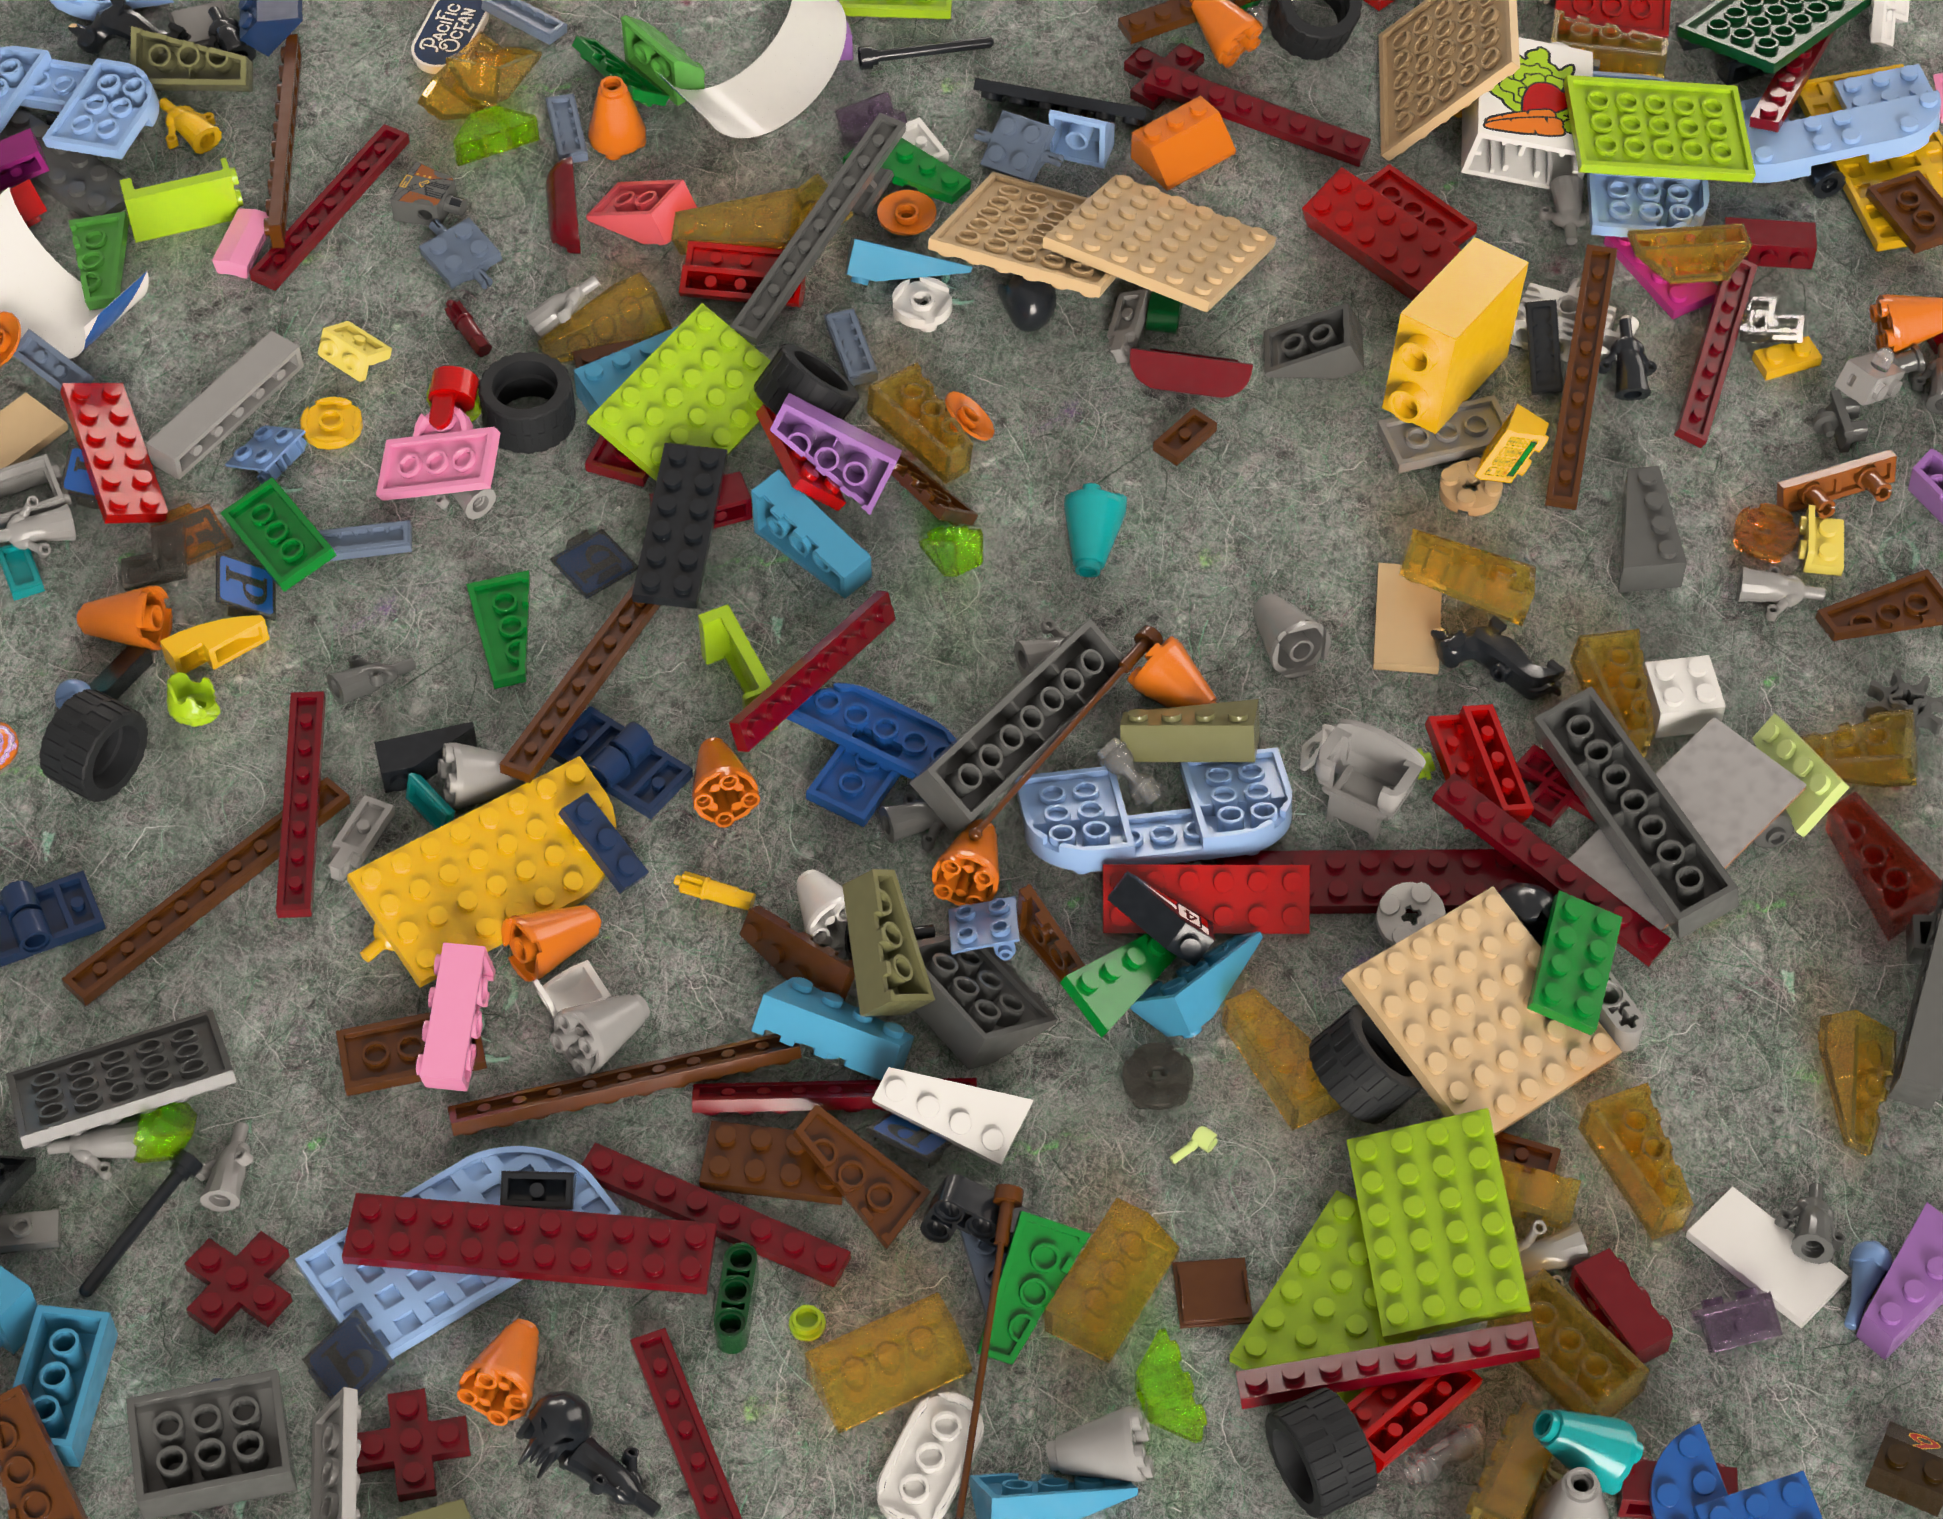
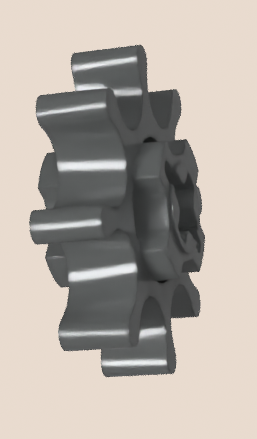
[1863,670,1943,745]

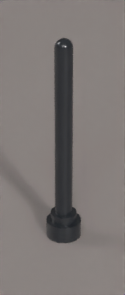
[858,36,994,70]
[79,1149,203,1297]

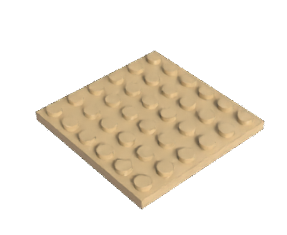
[1378,0,1520,161]
[928,172,1116,298]
[1042,175,1277,313]
[1341,886,1622,1136]

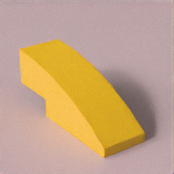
[160,615,270,673]

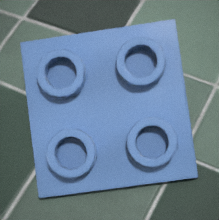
[225,425,307,484]
[948,896,1020,961]

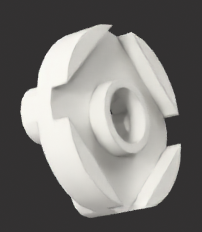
[892,277,952,333]
[1376,882,1446,946]

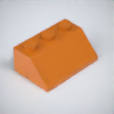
[1131,95,1236,191]

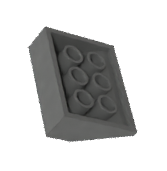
[915,934,1058,1070]
[126,1369,297,1519]

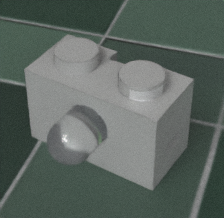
[1834,347,1905,406]

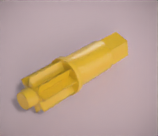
[674,871,756,911]

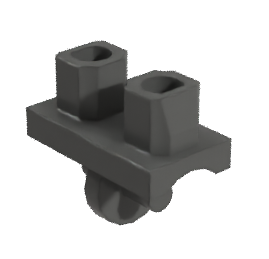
[851,167,894,218]
[1812,390,1868,453]

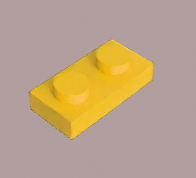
[1752,336,1823,381]

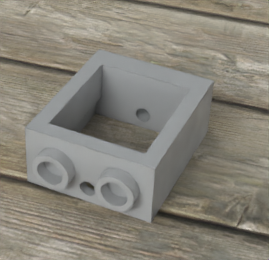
[0,454,72,530]

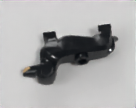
[68,0,191,54]
[1431,615,1566,700]

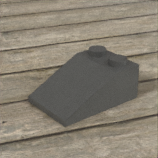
[1263,303,1364,379]

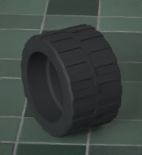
[1267,0,1362,60]
[754,344,859,420]
[478,352,576,454]
[39,689,148,802]
[1309,1004,1423,1124]
[1265,1387,1378,1519]

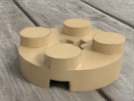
[1439,457,1503,516]

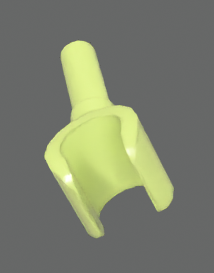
[1169,1126,1218,1164]

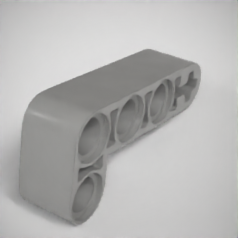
[1599,971,1644,1052]

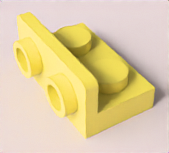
[318,321,392,382]
[1798,505,1844,576]

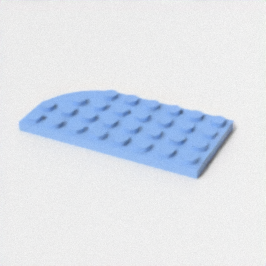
[295,1146,621,1371]

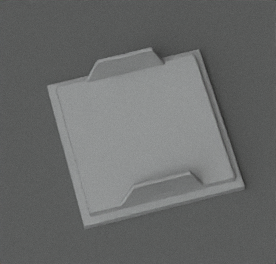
[167,0,229,46]

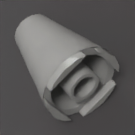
[1253,594,1331,678]

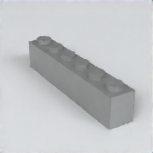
[146,331,304,480]

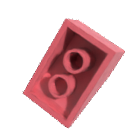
[586,180,698,246]

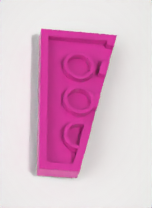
[1604,236,1718,319]

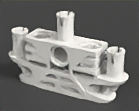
[1510,278,1639,365]

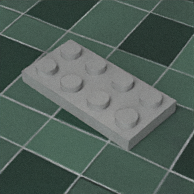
[1377,395,1507,473]
[310,1387,361,1519]

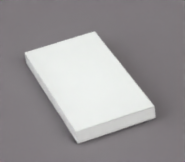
[1685,1186,1849,1329]

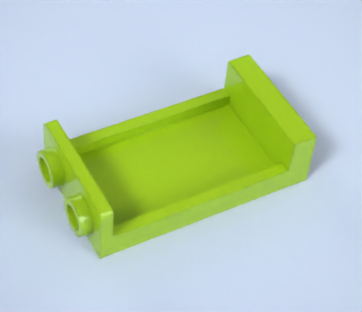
[119,157,244,243]
[698,604,778,731]

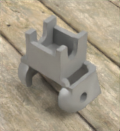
[1315,719,1426,843]

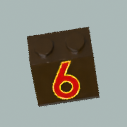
[1865,1421,1943,1517]

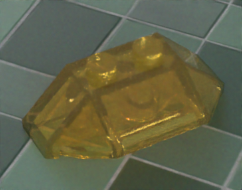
[1627,224,1752,284]

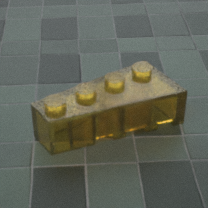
[1465,1402,1553,1519]

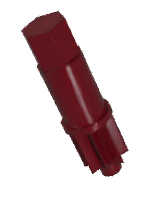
[444,299,492,357]

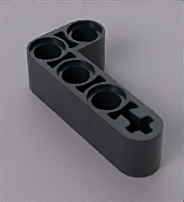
[920,1174,1049,1254]

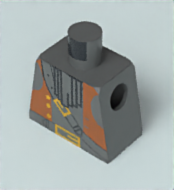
[390,162,467,226]

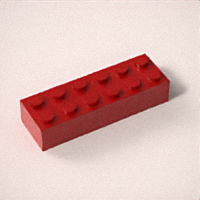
[1302,167,1461,301]

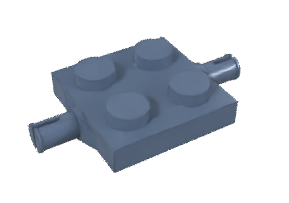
[974,110,1064,183]
[419,217,502,289]

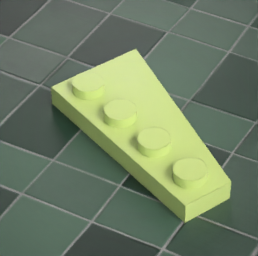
[1752,713,1849,837]

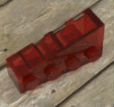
[1825,791,1942,941]

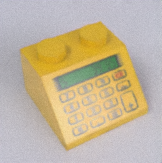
[1474,403,1549,483]

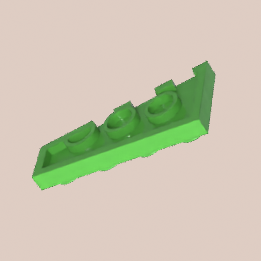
[68,211,129,310]

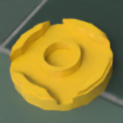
[300,396,363,450]

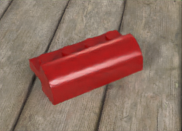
[679,240,806,308]
[1424,704,1534,829]
[1347,1370,1483,1474]

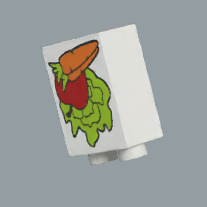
[1461,37,1593,190]

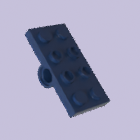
[550,706,693,820]
[0,870,106,967]

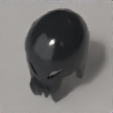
[998,274,1057,332]
[1499,883,1554,948]
[516,1391,594,1479]

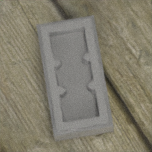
[0,1209,61,1253]

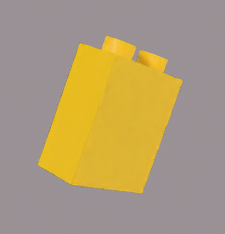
[1382,237,1529,434]

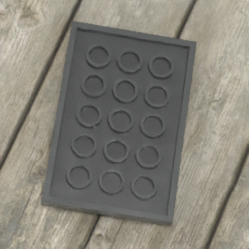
[6,1009,237,1149]

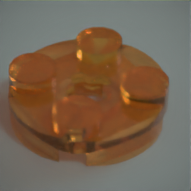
[1733,503,1799,563]

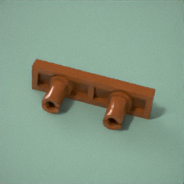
[1776,450,1897,518]

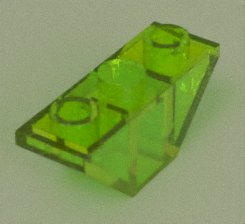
[453,106,540,166]
[918,525,983,577]
[132,1102,198,1163]
[1134,1328,1207,1443]

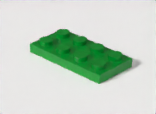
[220,477,337,592]
[1527,890,1623,1035]

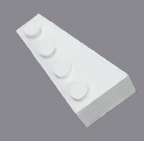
[872,1067,1033,1168]

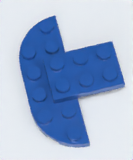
[786,683,956,827]
[1649,1423,1823,1519]

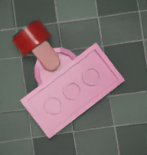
[376,364,500,501]

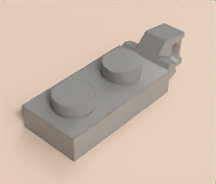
[1107,289,1151,363]
[328,795,396,882]

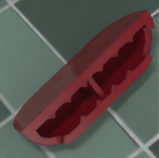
[546,157,581,254]
[1130,348,1253,398]

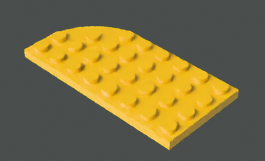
[1797,64,1943,252]
[347,756,616,988]

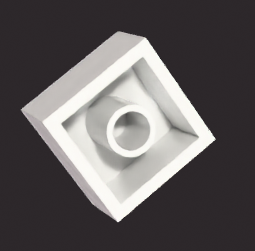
[1639,655,1726,738]

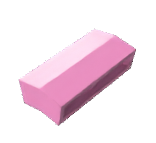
[212,208,269,279]

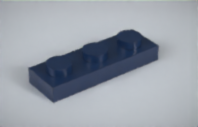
[558,793,649,894]

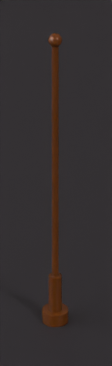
[969,625,1163,841]
[955,1184,1024,1519]

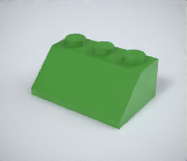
[621,15,705,106]

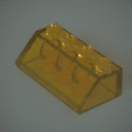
[1045,1198,1180,1364]
[804,1292,972,1434]

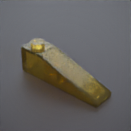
[417,31,504,120]
[537,272,673,362]
[1801,709,1918,788]

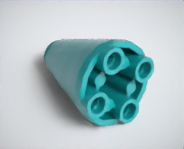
[1064,483,1127,578]
[1533,1409,1644,1495]

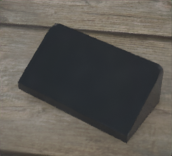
[1717,60,1768,85]
[89,646,153,700]
[500,1171,576,1209]

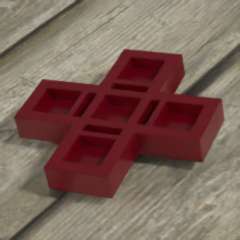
[1124,43,1204,110]
[1516,744,1596,828]
[184,1231,293,1335]
[357,1388,471,1502]

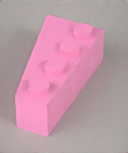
[416,943,496,1091]

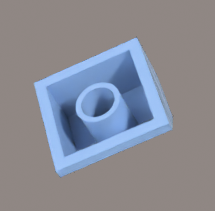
[1049,109,1115,169]

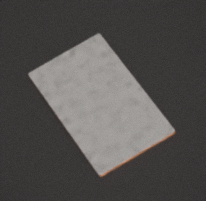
[1568,718,1806,931]

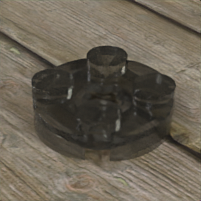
[1122,1042,1194,1110]

